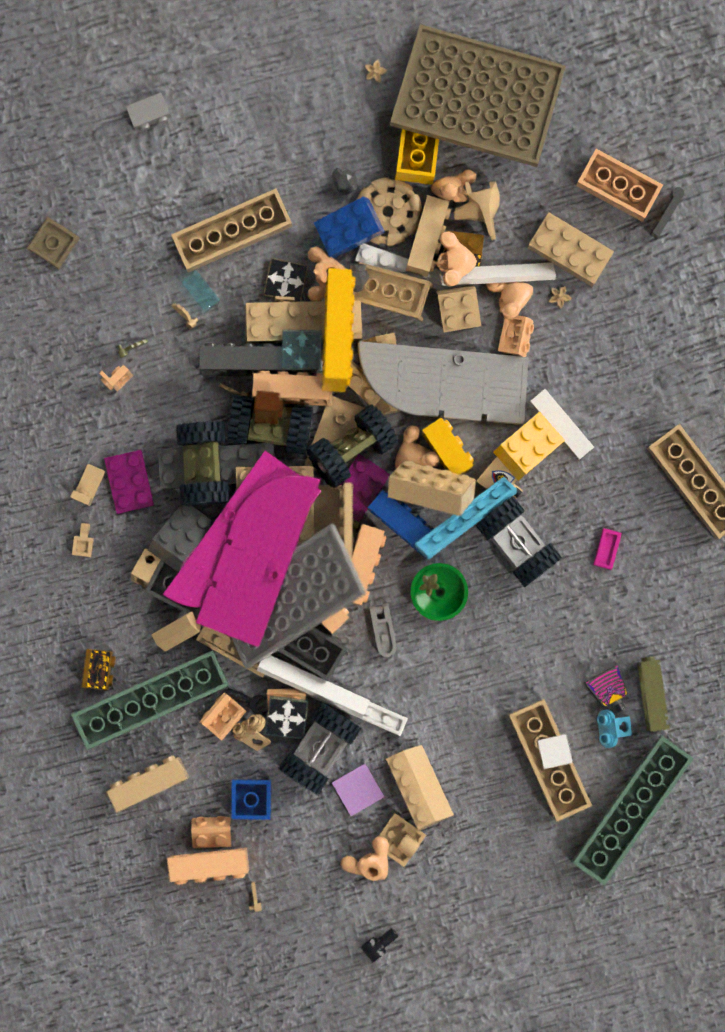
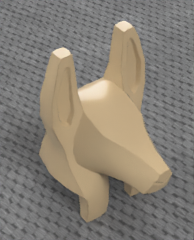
[454,181,500,241]

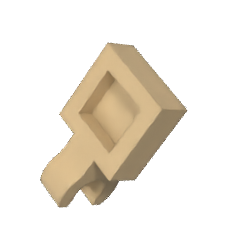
[72,523,94,557]

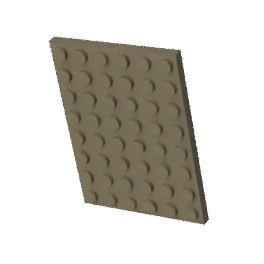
[390,24,566,167]

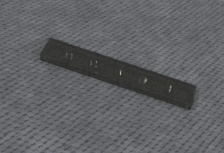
[378,111,407,218]

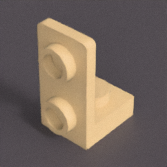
[70,464,105,506]

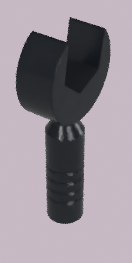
[226,688,267,714]

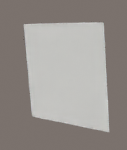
[538,734,573,769]

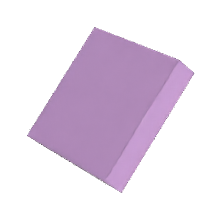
[332,764,384,816]

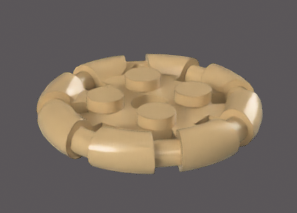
[356,177,422,246]

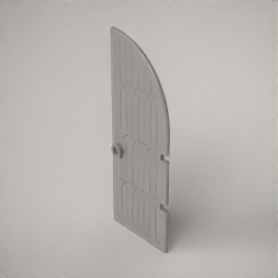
[358,341,529,425]

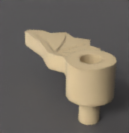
[171,304,198,329]
[249,882,262,912]

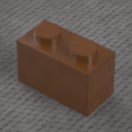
[255,391,283,424]

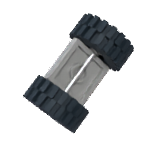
[475,496,562,588]
[278,702,362,795]

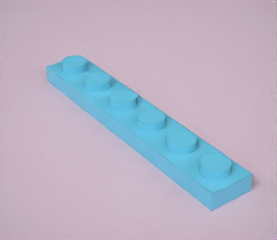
[415,477,517,560]

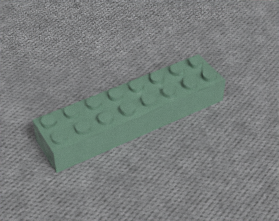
[71,651,230,750]
[571,735,694,886]

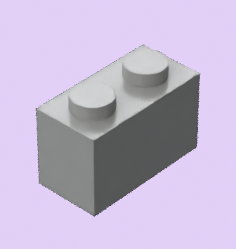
[126,93,171,132]

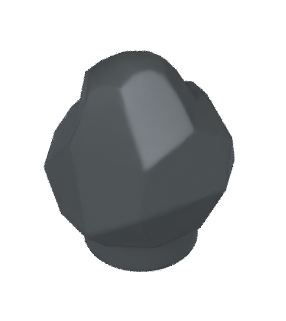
[332,168,358,195]
[350,264,369,292]

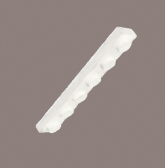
[355,244,468,290]

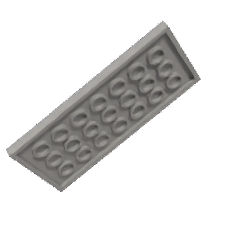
[231,525,367,668]

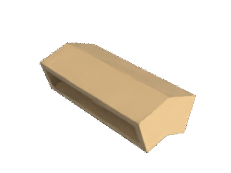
[151,612,201,652]

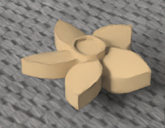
[365,60,387,83]
[549,286,571,309]

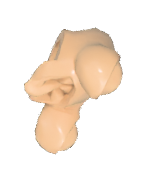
[431,169,476,202]
[436,231,477,287]
[308,246,346,302]
[486,282,533,320]
[395,425,439,469]
[340,837,389,881]

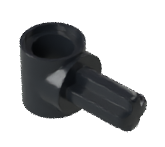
[361,928,398,963]

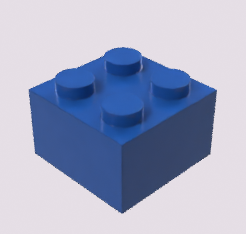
[231,779,272,820]

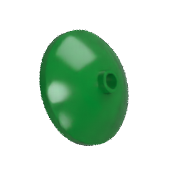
[410,563,468,621]

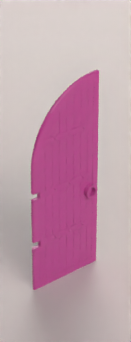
[163,451,321,608]
[196,475,320,647]

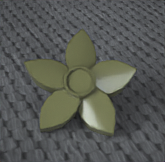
[419,574,440,597]

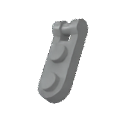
[369,603,396,657]

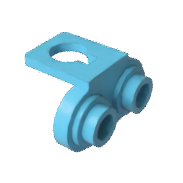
[597,709,632,748]

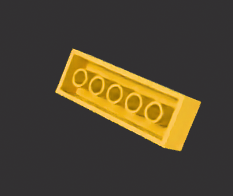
[322,268,355,392]

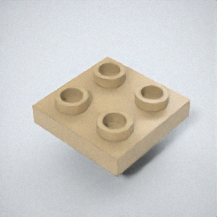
[378,813,426,867]

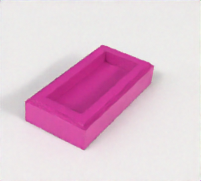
[593,528,622,570]

